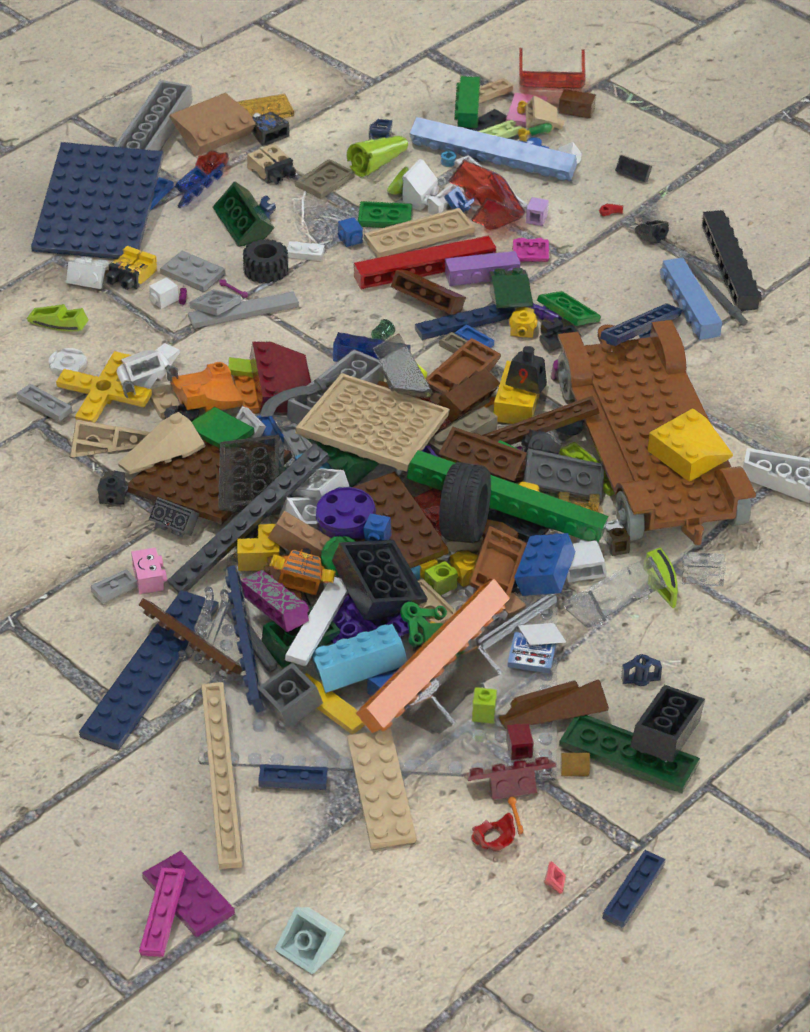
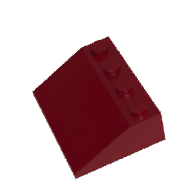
[249,341,311,413]

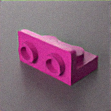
[512,238,549,262]

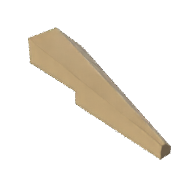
[70,420,150,457]

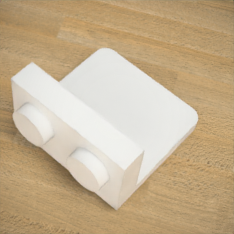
[66,257,109,289]

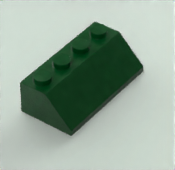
[213,181,275,247]
[306,438,380,487]

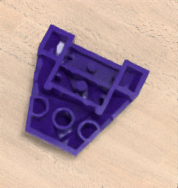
[331,596,426,644]

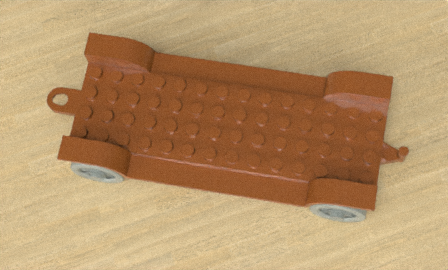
[558,320,756,545]

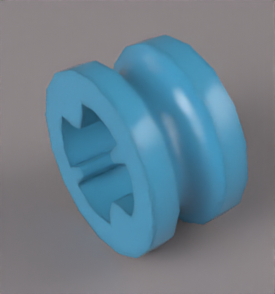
[441,151,456,167]

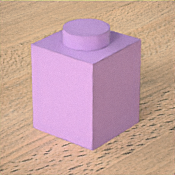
[526,197,549,226]

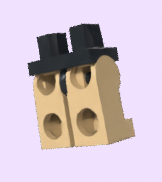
[247,144,296,185]

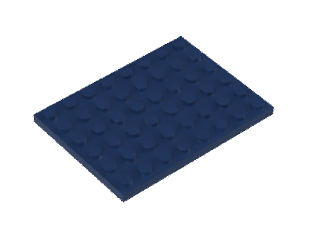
[31,142,164,259]

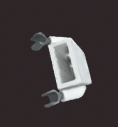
[117,350,178,398]

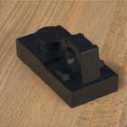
[615,155,652,182]

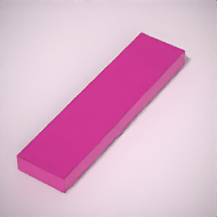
[139,868,186,957]

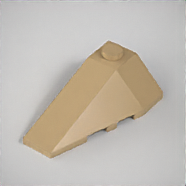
[118,412,205,474]

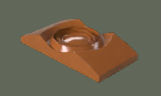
[423,338,501,394]
[468,526,527,603]

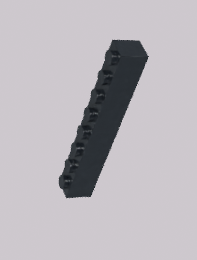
[701,210,762,311]

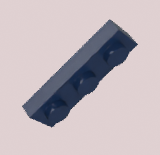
[258,764,328,790]

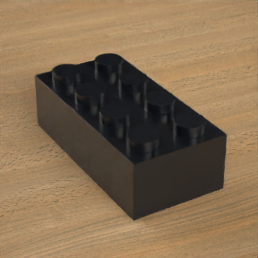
[630,684,705,762]

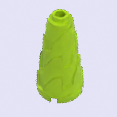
[346,136,408,177]

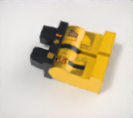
[106,246,157,290]

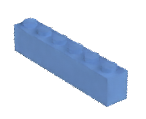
[660,257,722,340]

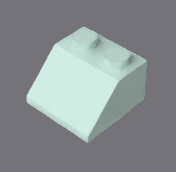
[274,907,346,974]

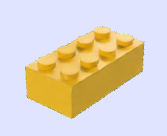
[493,361,540,424]

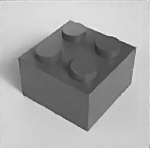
[258,663,323,728]

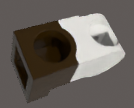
[603,519,630,556]

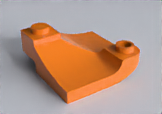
[170,362,243,412]

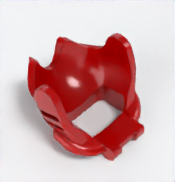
[471,812,516,852]

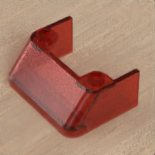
[518,48,586,91]
[448,159,525,230]

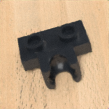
[539,317,581,351]

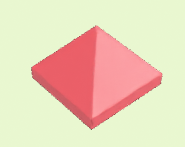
[544,861,566,894]

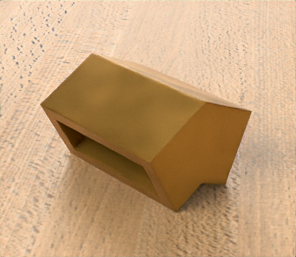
[560,753,590,776]

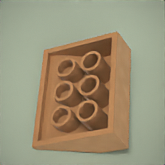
[169,92,256,157]

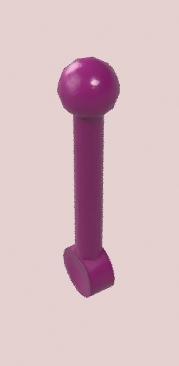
[219,279,248,299]

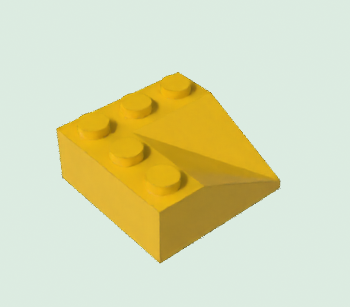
[648,409,733,482]

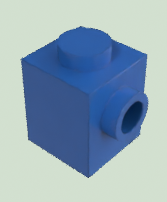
[338,217,363,247]
[364,513,392,541]

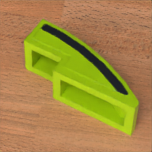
[26,304,89,331]
[645,547,678,608]

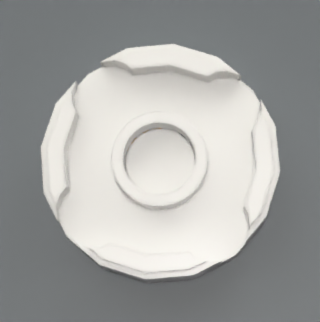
[49,348,87,376]

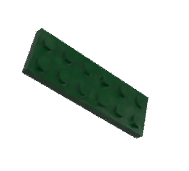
[559,715,700,794]

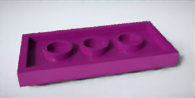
[142,850,235,938]

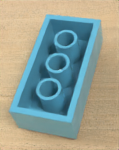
[312,624,407,693]

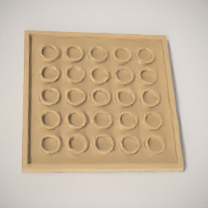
[295,373,449,472]

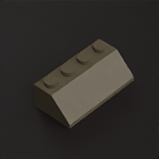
[426,407,497,456]

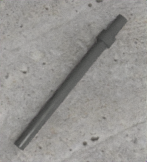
[687,260,748,326]

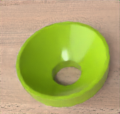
[387,166,409,195]

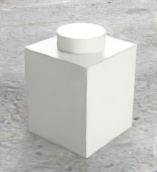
[149,277,179,309]

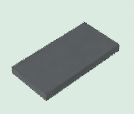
[523,448,605,502]

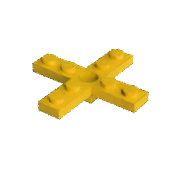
[56,351,152,423]

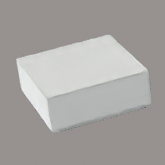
[428,196,444,215]

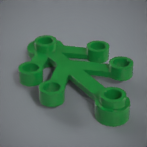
[401,602,467,667]

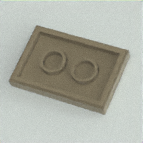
[295,159,355,199]

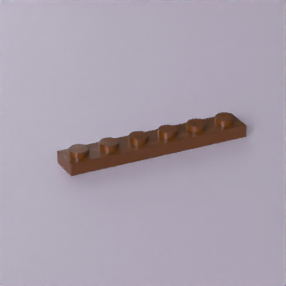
[483,396,600,445]
[138,598,243,675]

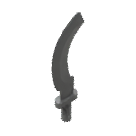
[261,375,339,417]

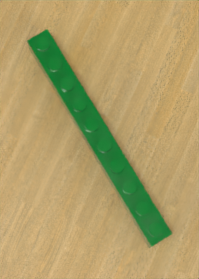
[407,450,609,544]

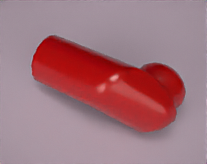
[599,203,624,217]

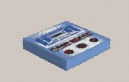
[507,632,556,674]

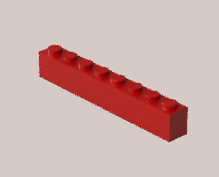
[354,235,497,289]

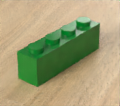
[454,76,480,128]

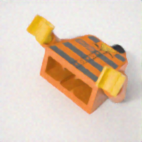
[270,548,335,595]

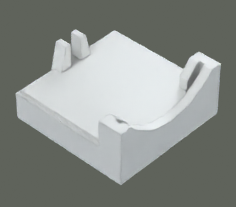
[291,469,349,502]

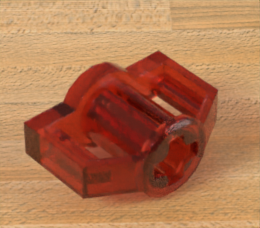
[195,150,229,175]

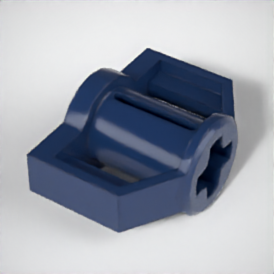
[369,119,393,140]
[621,654,662,686]

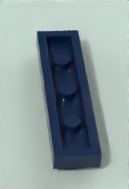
[602,850,666,928]

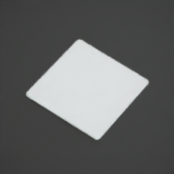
[518,623,566,645]

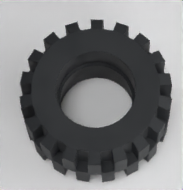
[243,239,288,284]

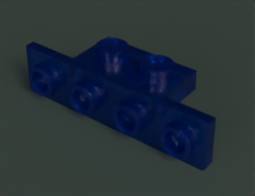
[174,163,225,209]

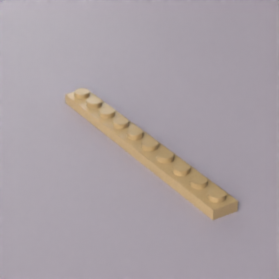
[201,682,242,870]

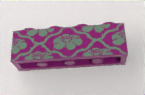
[240,570,309,632]

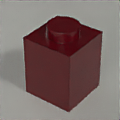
[506,723,534,760]

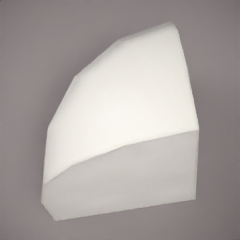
[558,142,582,164]

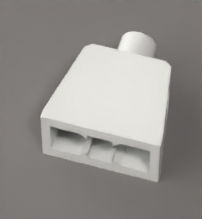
[567,539,607,582]

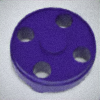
[316,487,376,539]

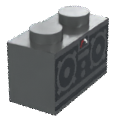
[149,497,199,537]

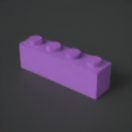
[445,251,520,286]

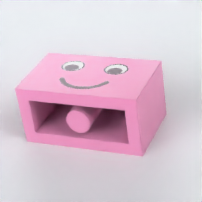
[131,547,167,594]

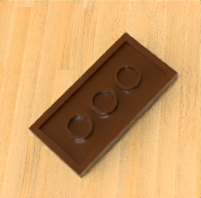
[438,426,527,483]

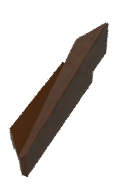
[498,679,609,729]

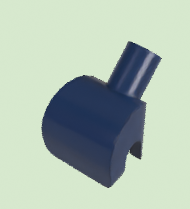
[259,196,276,220]

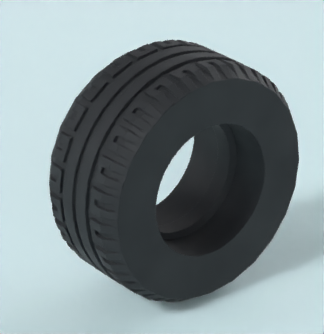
[439,462,491,544]

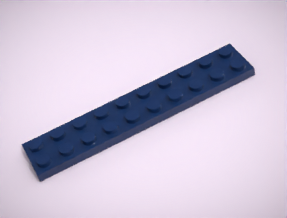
[79,590,219,751]

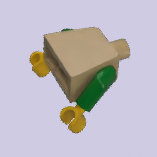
[517,96,564,142]

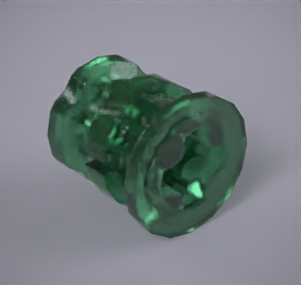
[371,319,395,344]

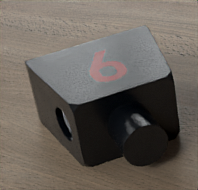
[505,346,547,394]

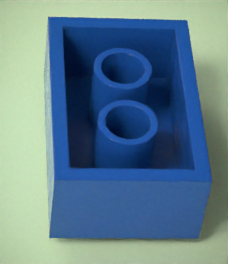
[514,533,576,596]

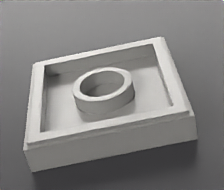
[189,289,242,315]

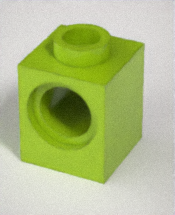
[425,561,458,596]
[472,687,497,724]

